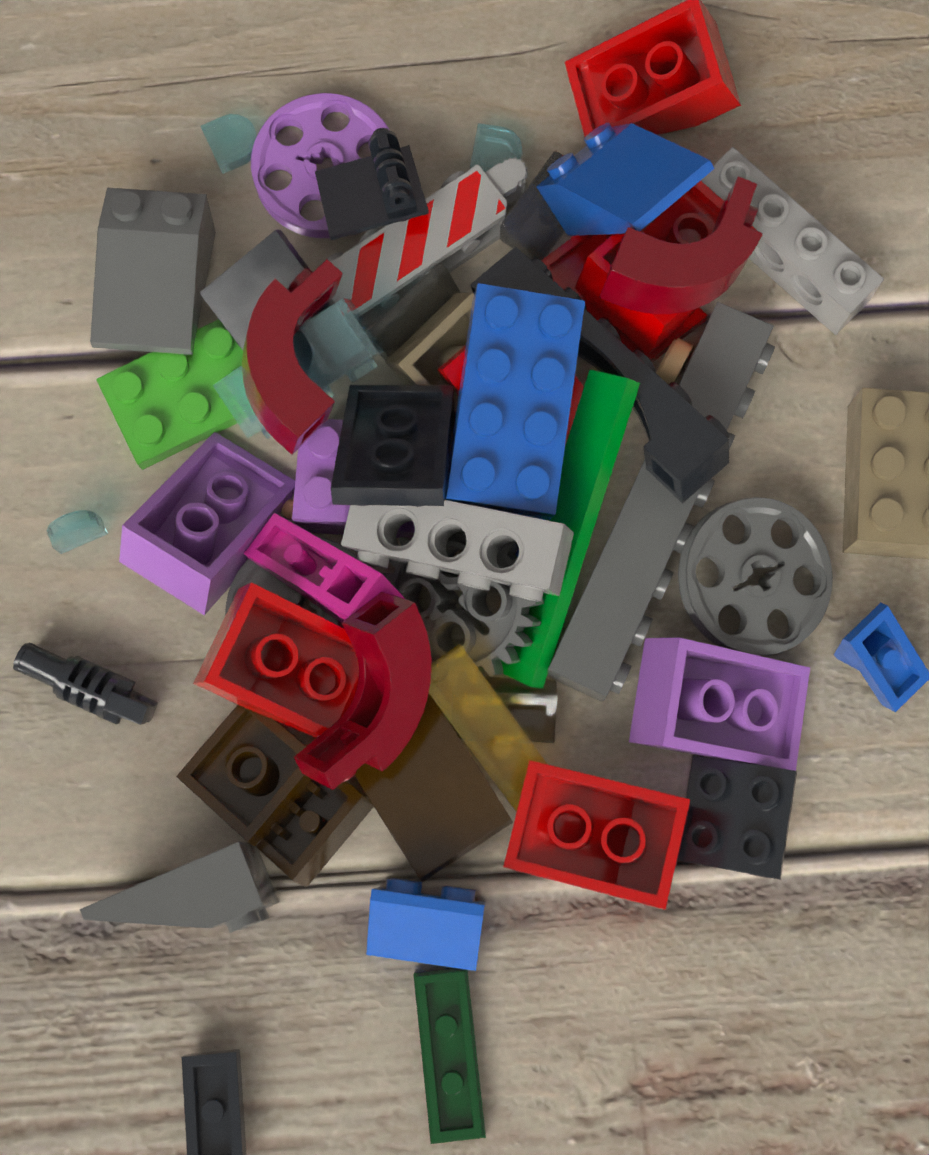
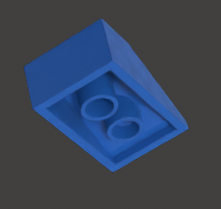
[536,123,715,236]

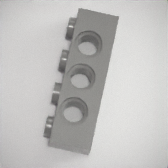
[701,147,884,335]
[341,500,574,602]

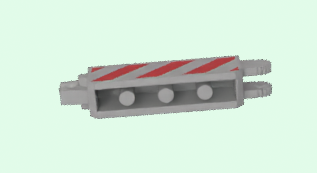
[323,157,528,333]

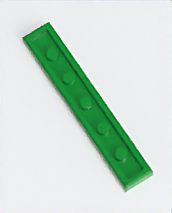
[500,369,640,689]

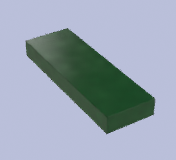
[413,968,486,1144]

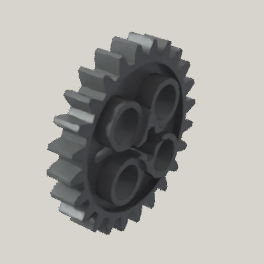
[382,531,544,685]

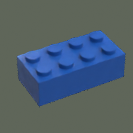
[445,283,585,520]

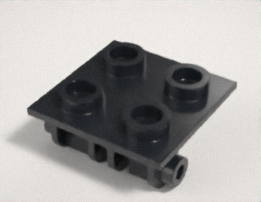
[315,128,429,240]
[677,755,797,880]

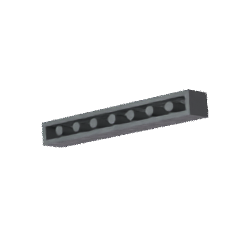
[547,301,775,702]

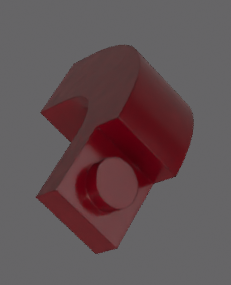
[599,176,763,314]
[242,259,343,455]
[293,592,432,790]

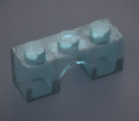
[213,298,384,439]

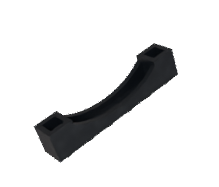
[470,247,730,504]

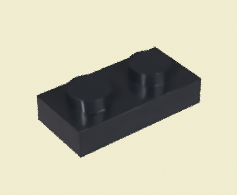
[181,1049,247,1155]

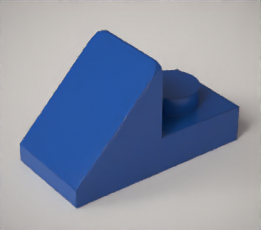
[834,603,929,712]

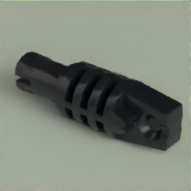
[13,642,158,725]

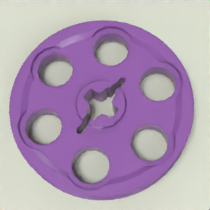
[251,93,389,238]

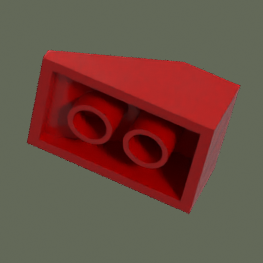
[565,0,741,137]
[575,181,763,355]
[193,582,359,738]
[503,760,690,910]

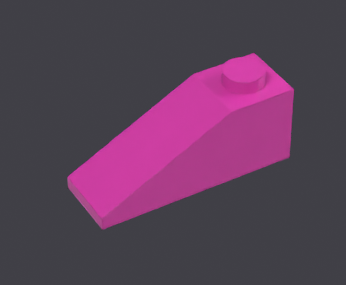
[244,513,405,623]

